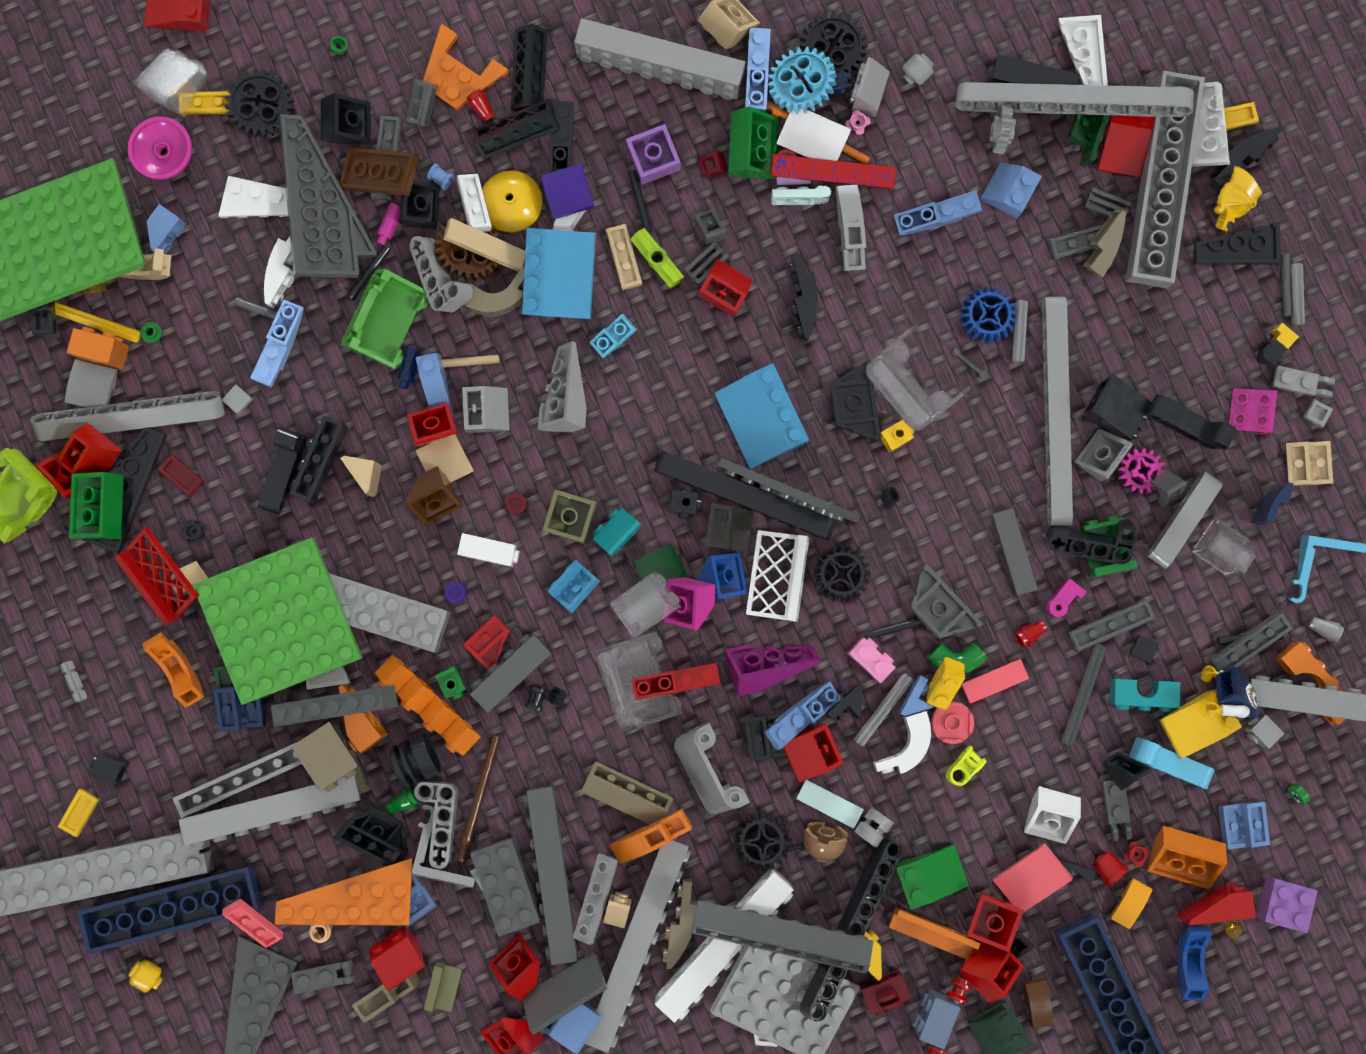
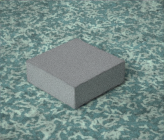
[222,385,253,415]
[1302,399,1333,428]

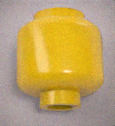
[128,959,163,992]

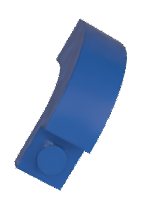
[1177,925,1212,1000]

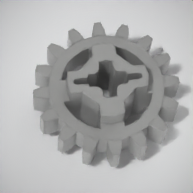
[989,106,1016,154]

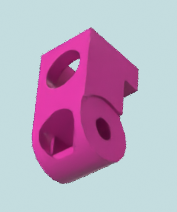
[1046,578,1087,617]

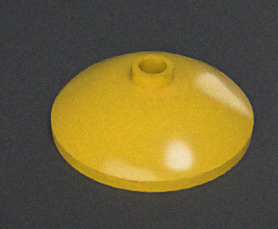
[482,171,543,233]

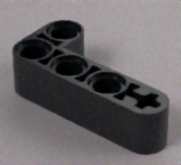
[1146,395,1237,450]
[258,427,307,515]
[1047,519,1138,564]

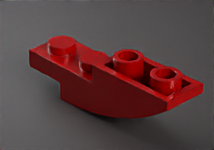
[631,663,721,700]

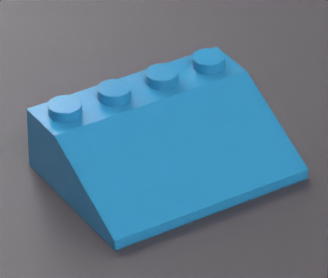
[522,228,596,319]
[714,363,809,469]

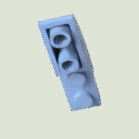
[745,28,771,110]
[250,299,304,388]

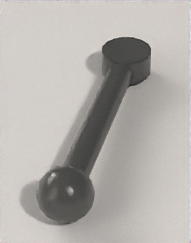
[952,348,988,379]

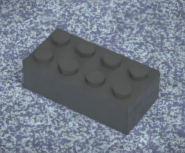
[470,836,542,937]

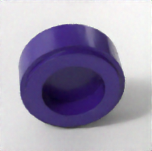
[444,582,467,603]

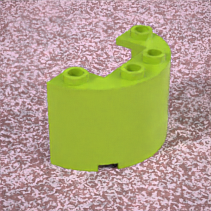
[0,448,57,544]

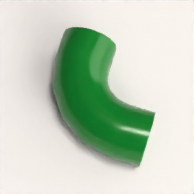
[927,643,988,673]

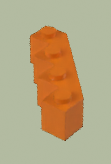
[375,654,481,756]

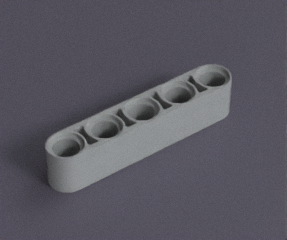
[1147,471,1223,569]

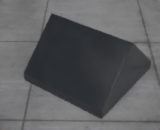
[400,179,440,228]

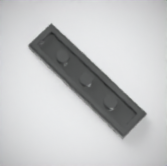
[370,115,402,201]
[991,508,1038,596]
[1067,599,1156,652]
[1208,610,1293,672]

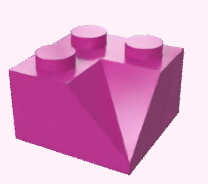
[665,577,715,630]

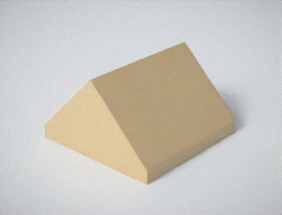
[340,456,382,497]

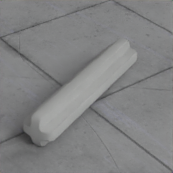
[1290,263,1305,326]
[1012,300,1028,363]

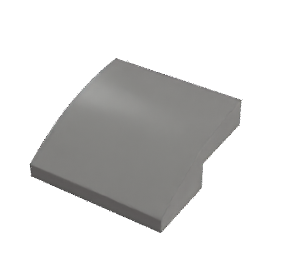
[65,358,118,407]

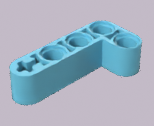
[1129,737,1215,790]

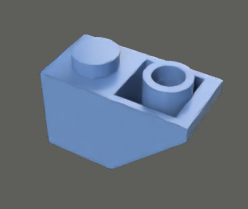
[147,204,186,254]

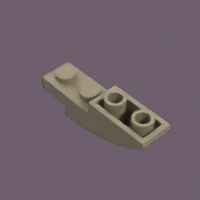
[663,879,698,969]

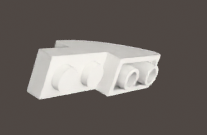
[264,236,294,309]

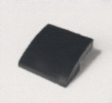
[744,712,786,762]

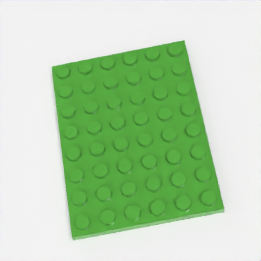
[0,158,146,321]

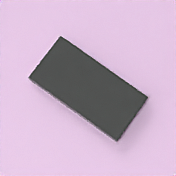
[522,951,607,1034]

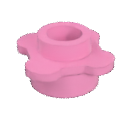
[845,110,870,135]

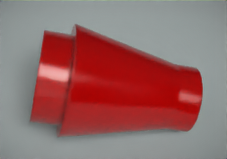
[466,88,494,122]
[1014,620,1048,648]

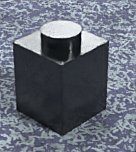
[90,752,129,783]

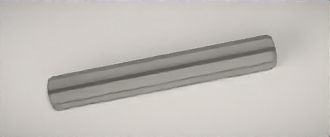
[854,674,913,746]

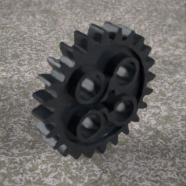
[799,11,868,73]
[224,69,295,138]

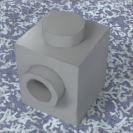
[1244,714,1284,748]

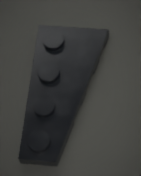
[1194,221,1281,265]

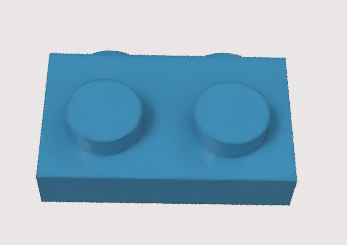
[548,560,600,613]

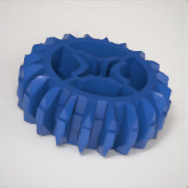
[959,286,1017,344]

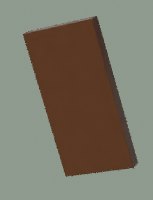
[339,147,419,196]

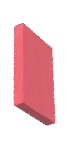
[993,843,1073,913]

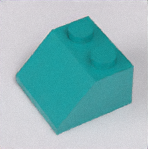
[593,508,641,558]

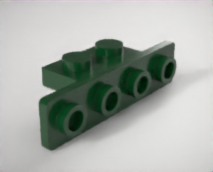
[1067,114,1110,167]

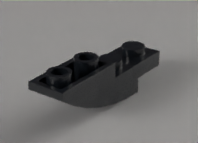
[549,100,574,173]
[1208,127,1282,191]
[788,253,817,343]
[27,301,57,336]

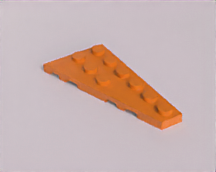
[275,858,413,926]

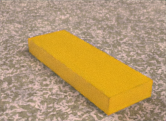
[176,91,230,115]

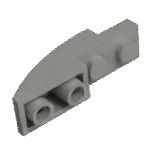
[836,185,866,271]

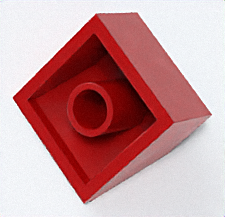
[966,891,1024,952]
[368,926,425,991]

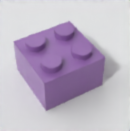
[626,124,681,185]
[1256,876,1318,933]

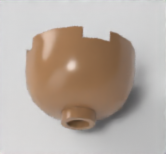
[804,821,848,862]

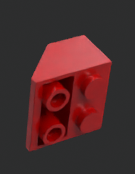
[696,259,753,317]
[56,423,122,474]
[782,724,844,782]
[959,941,1024,1002]

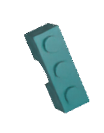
[1109,679,1180,712]

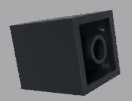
[1082,374,1151,441]

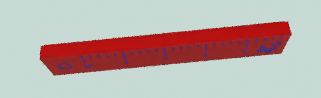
[770,154,896,189]

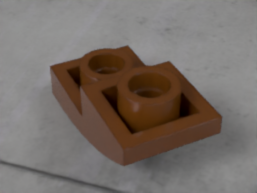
[1024,978,1053,1029]

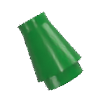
[386,787,420,814]

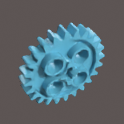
[768,47,837,114]

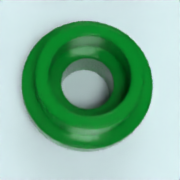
[140,322,162,343]

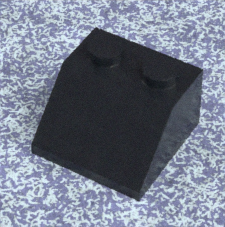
[321,93,371,145]

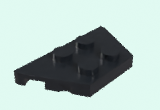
[830,359,881,441]

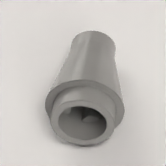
[1308,616,1344,643]

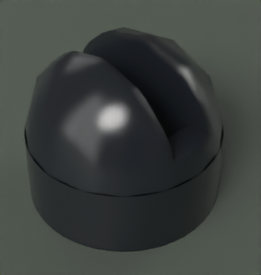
[881,487,900,505]
[548,687,567,706]

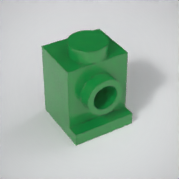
[435,666,467,701]

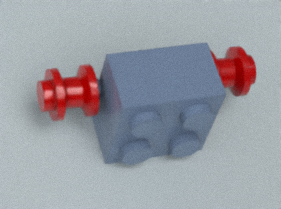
[912,976,973,1054]

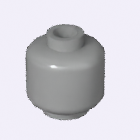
[903,53,934,85]

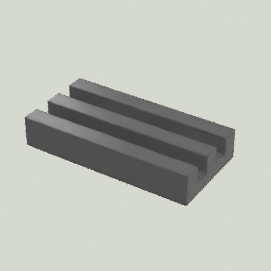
[1084,187,1132,219]
[684,241,729,286]

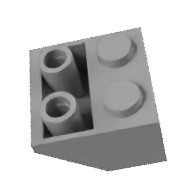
[850,57,890,118]
[462,386,510,433]

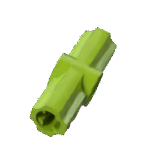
[630,228,684,289]

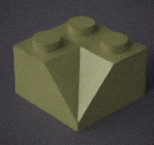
[542,490,597,544]

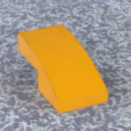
[1110,878,1152,929]

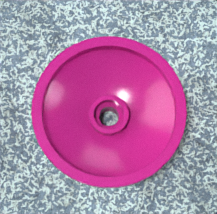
[128,117,192,180]

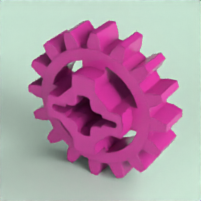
[1117,448,1166,495]

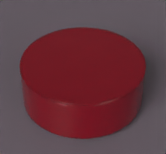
[505,493,527,515]

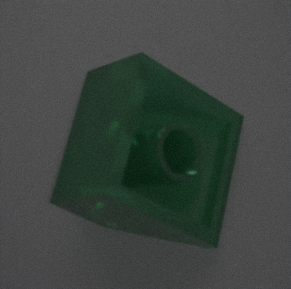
[967,1001,1032,1054]

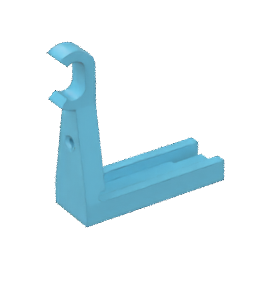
[1288,535,1366,603]

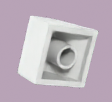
[1024,787,1081,844]

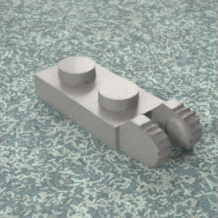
[1271,366,1335,398]

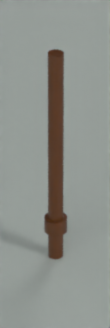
[456,734,500,862]

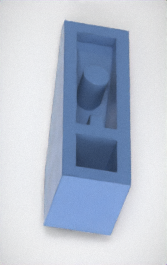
[416,353,454,417]

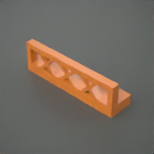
[888,906,981,959]

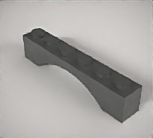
[271,685,398,727]

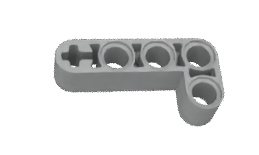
[409,236,473,313]
[414,780,458,869]

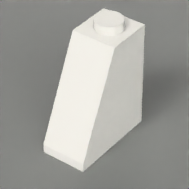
[458,533,520,567]

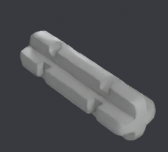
[60,661,87,702]

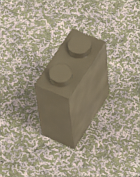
[291,722,360,792]

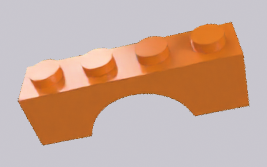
[1274,642,1345,725]

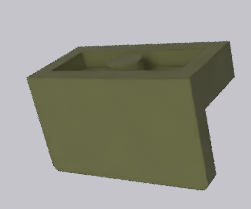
[424,962,462,1012]

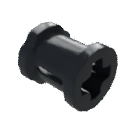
[524,686,548,711]

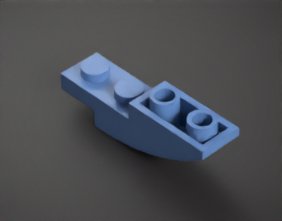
[894,190,982,236]
[764,681,841,750]

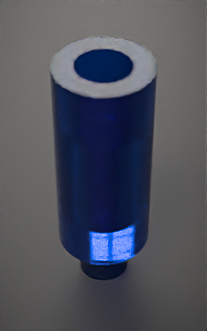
[398,346,421,390]

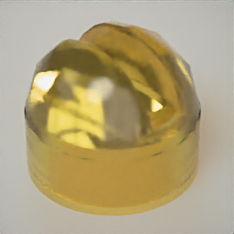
[1225,922,1244,941]

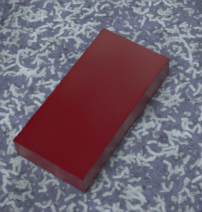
[157,454,205,497]

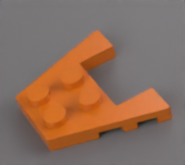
[423,24,509,111]

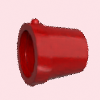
[1092,850,1129,886]

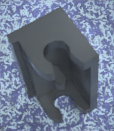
[405,78,438,127]

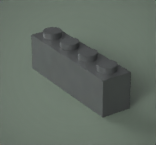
[470,633,551,713]

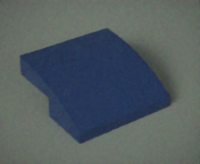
[1251,482,1294,526]
[213,685,266,731]

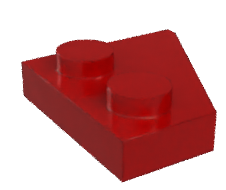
[463,614,509,670]

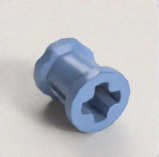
[426,163,454,191]

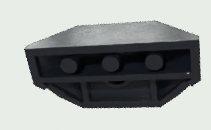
[333,805,409,866]

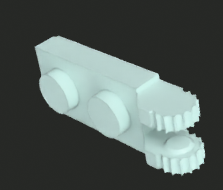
[771,186,831,205]

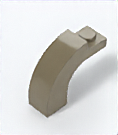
[463,267,525,316]

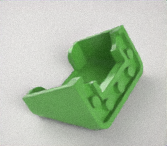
[341,269,429,369]

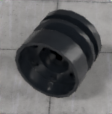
[389,732,442,789]

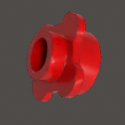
[1124,841,1149,867]

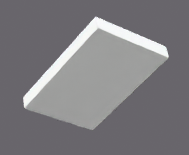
[776,108,851,161]

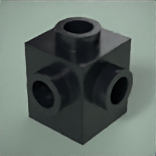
[670,487,702,519]

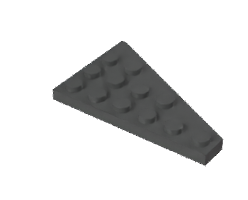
[718,458,861,523]

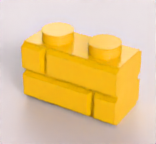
[927,657,965,710]

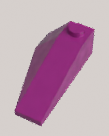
[725,645,820,697]

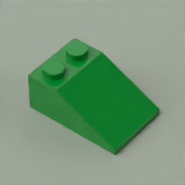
[895,844,969,910]

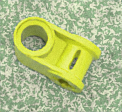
[946,745,986,786]

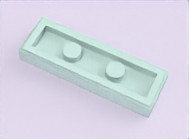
[796,780,864,829]

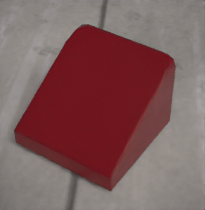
[699,150,728,178]

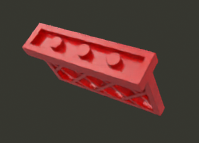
[114,527,200,626]

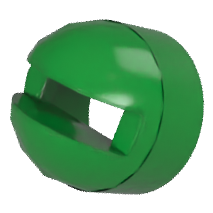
[330,36,347,55]

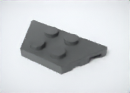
[909,564,983,639]

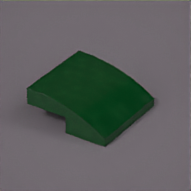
[633,543,689,600]

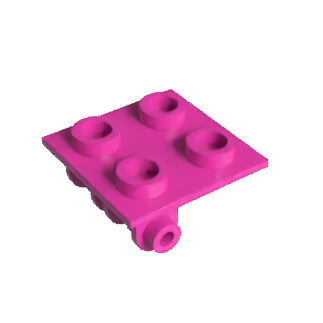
[1229,388,1277,435]

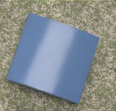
[1218,801,1270,850]
[397,869,438,929]

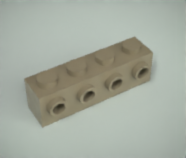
[581,761,674,824]

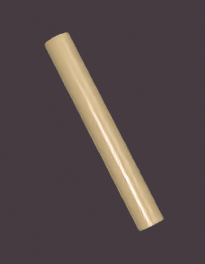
[442,355,500,368]

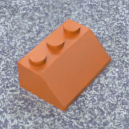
[1147,826,1227,889]

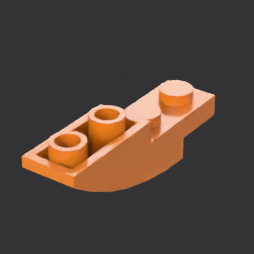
[609,808,692,864]

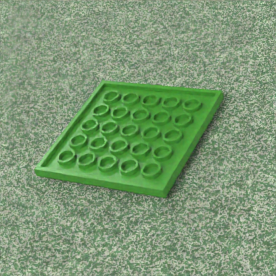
[193,537,363,705]

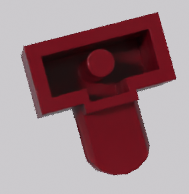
[860,970,911,1016]

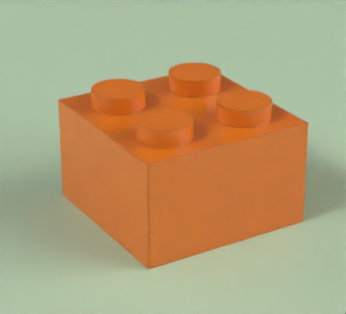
[67,327,129,370]

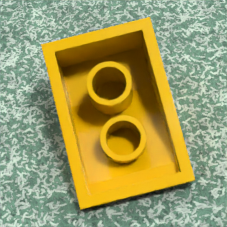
[1159,689,1242,759]

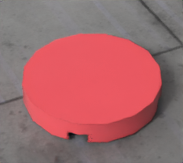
[931,701,974,744]

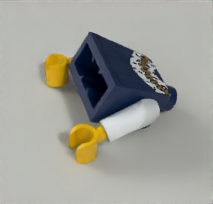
[1201,665,1260,719]

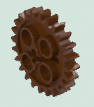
[433,213,499,282]

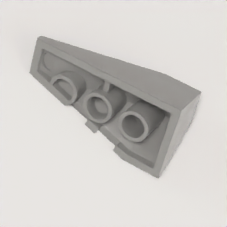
[538,341,587,433]

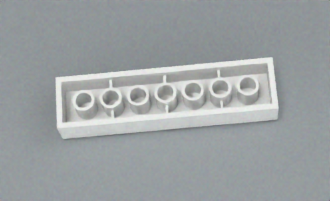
[655,868,793,1023]

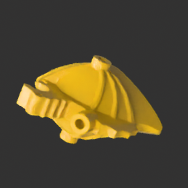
[1214,166,1262,232]

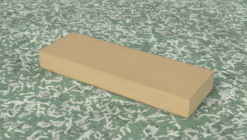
[606,224,642,291]

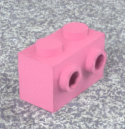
[847,638,896,683]

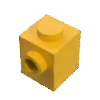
[880,420,914,453]

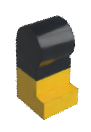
[1257,323,1299,365]

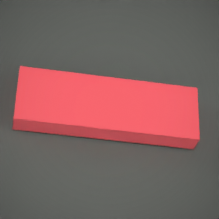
[961,659,1029,704]
[222,899,284,948]

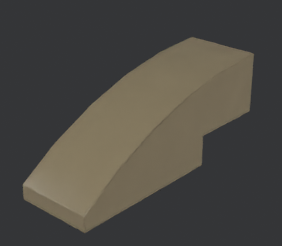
[1083,209,1126,277]
[352,973,422,1023]

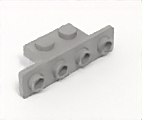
[573,854,618,945]

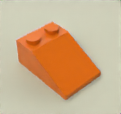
[338,684,389,753]

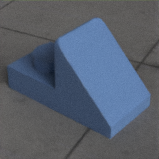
[898,675,933,716]

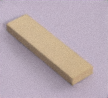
[443,218,525,272]

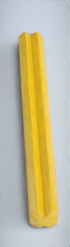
[55,301,141,343]

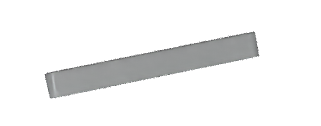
[30,391,225,441]

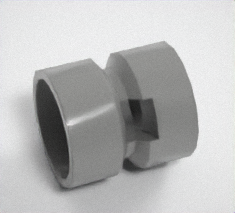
[854,807,894,848]

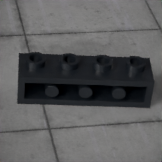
[290,415,348,504]

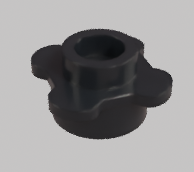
[182,520,207,543]

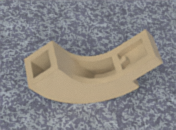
[119,248,171,280]

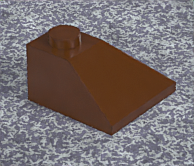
[405,466,462,526]

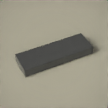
[1048,224,1104,261]

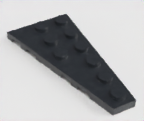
[58,428,167,553]

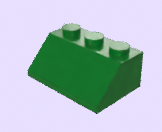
[728,107,778,179]
[69,472,123,540]

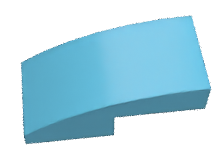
[589,314,637,358]

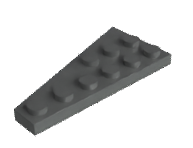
[225,935,299,1054]

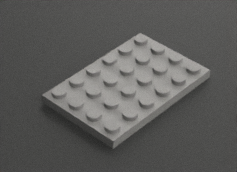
[710,946,860,1054]

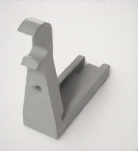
[412,805,475,888]

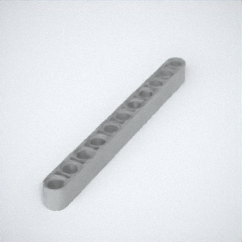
[955,82,1194,117]
[1042,297,1073,526]

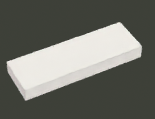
[456,174,491,232]

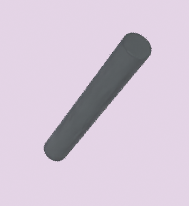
[1281,253,1292,317]
[234,297,277,319]

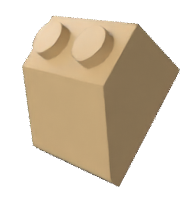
[698,0,760,50]

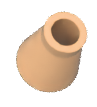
[309,925,332,943]

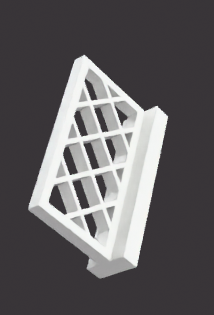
[746,530,810,622]

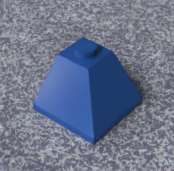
[698,552,748,600]

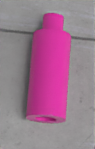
[377,203,401,246]

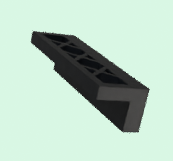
[511,23,547,112]
[474,99,559,159]

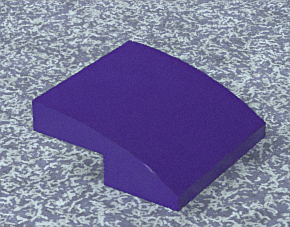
[541,163,594,220]

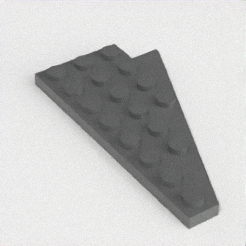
[279,114,377,278]

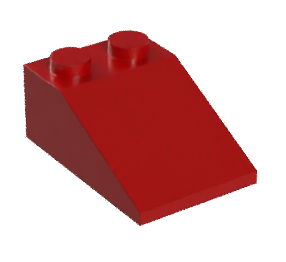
[144,0,210,31]
[1097,115,1155,178]
[1176,882,1256,925]

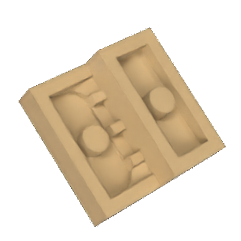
[416,434,474,483]
[1286,441,1333,486]

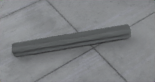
[1061,644,1106,746]

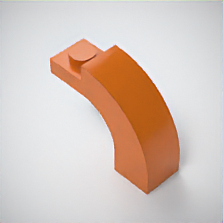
[142,633,204,708]

